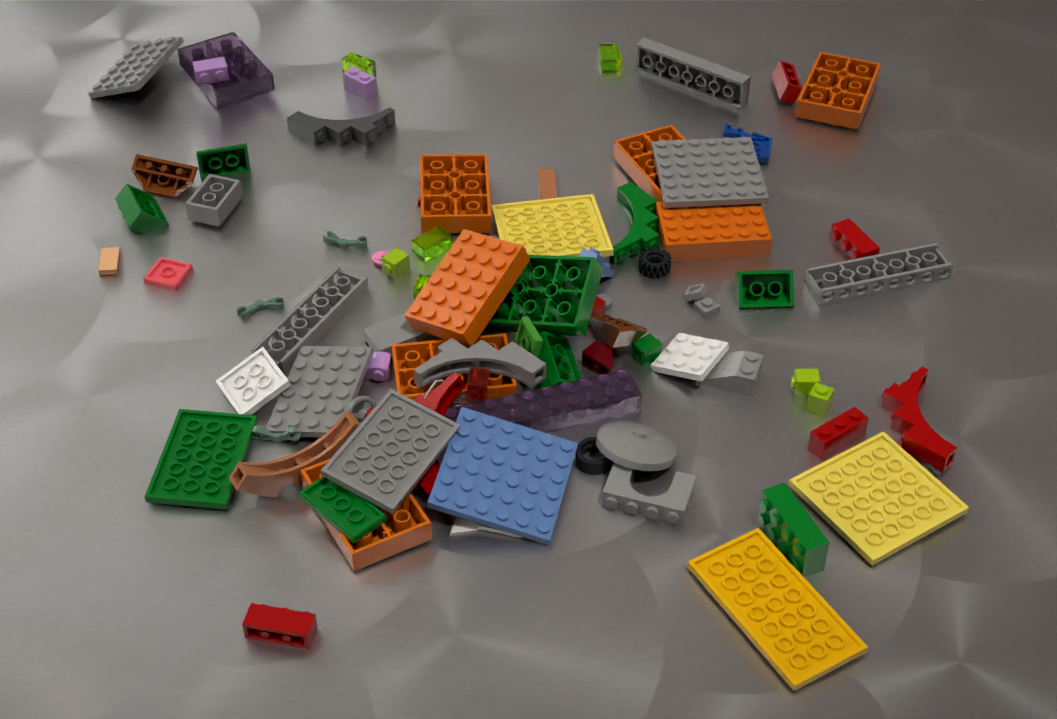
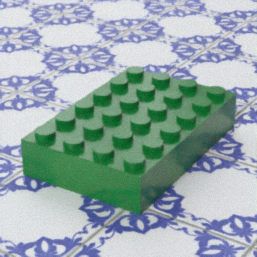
[484,255,603,337]

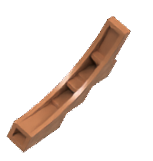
[229,411,360,498]

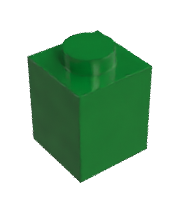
[632,334,662,367]

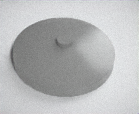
[596,421,677,471]

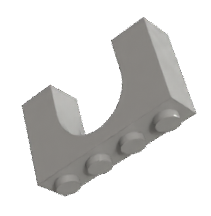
[602,462,696,525]

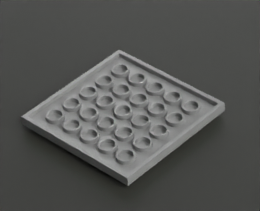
[651,137,769,208]

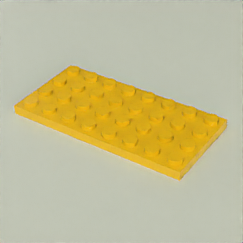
[687,528,868,691]

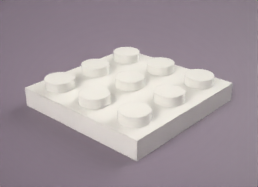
[651,333,730,382]
[216,347,291,415]

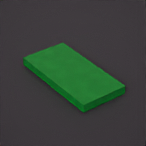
[298,476,387,544]

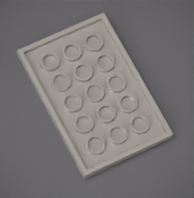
[88,36,184,99]
[266,346,374,438]
[321,389,460,514]

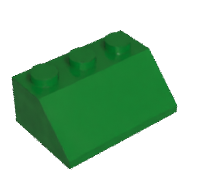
[196,143,251,181]
[115,183,169,234]
[735,270,794,308]
[538,331,584,395]

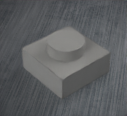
[684,283,707,301]
[694,296,720,318]

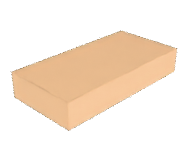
[98,247,121,275]

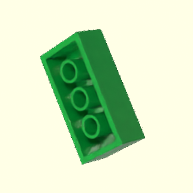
[757,482,829,578]

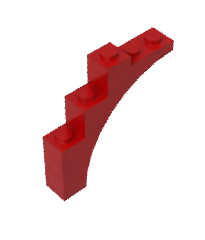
[881,366,957,472]
[413,372,467,496]

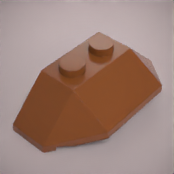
[131,154,198,198]
[590,314,647,350]

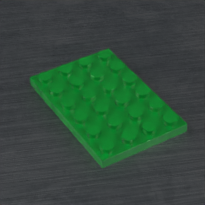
[144,409,258,510]

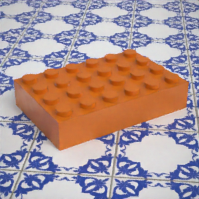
[795,52,881,130]
[613,125,686,201]
[420,154,491,234]
[655,201,772,261]
[404,229,530,347]
[392,333,517,410]
[300,458,432,571]

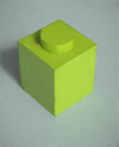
[381,247,410,279]
[790,368,821,396]
[806,382,834,418]

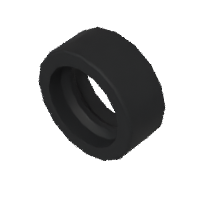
[575,437,613,475]

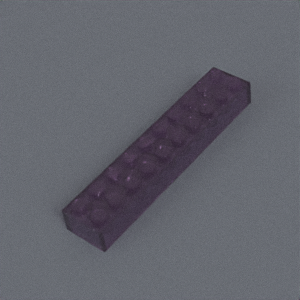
[444,369,642,433]

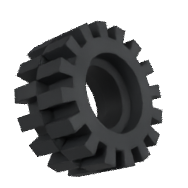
[638,248,671,279]

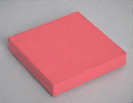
[143,257,193,291]

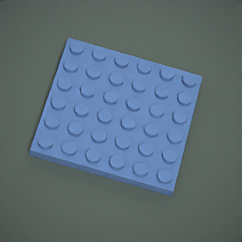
[427,407,578,545]

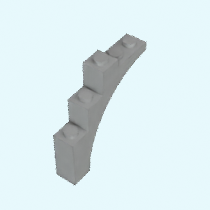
[414,338,546,388]

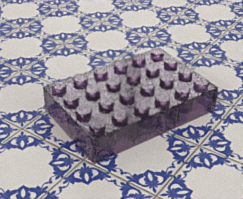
[177,32,275,109]

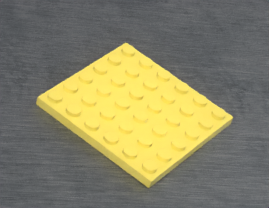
[491,194,614,257]
[789,432,969,566]

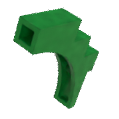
[609,182,659,265]

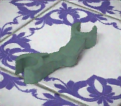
[323,231,367,249]
[237,297,284,320]
[252,426,302,443]

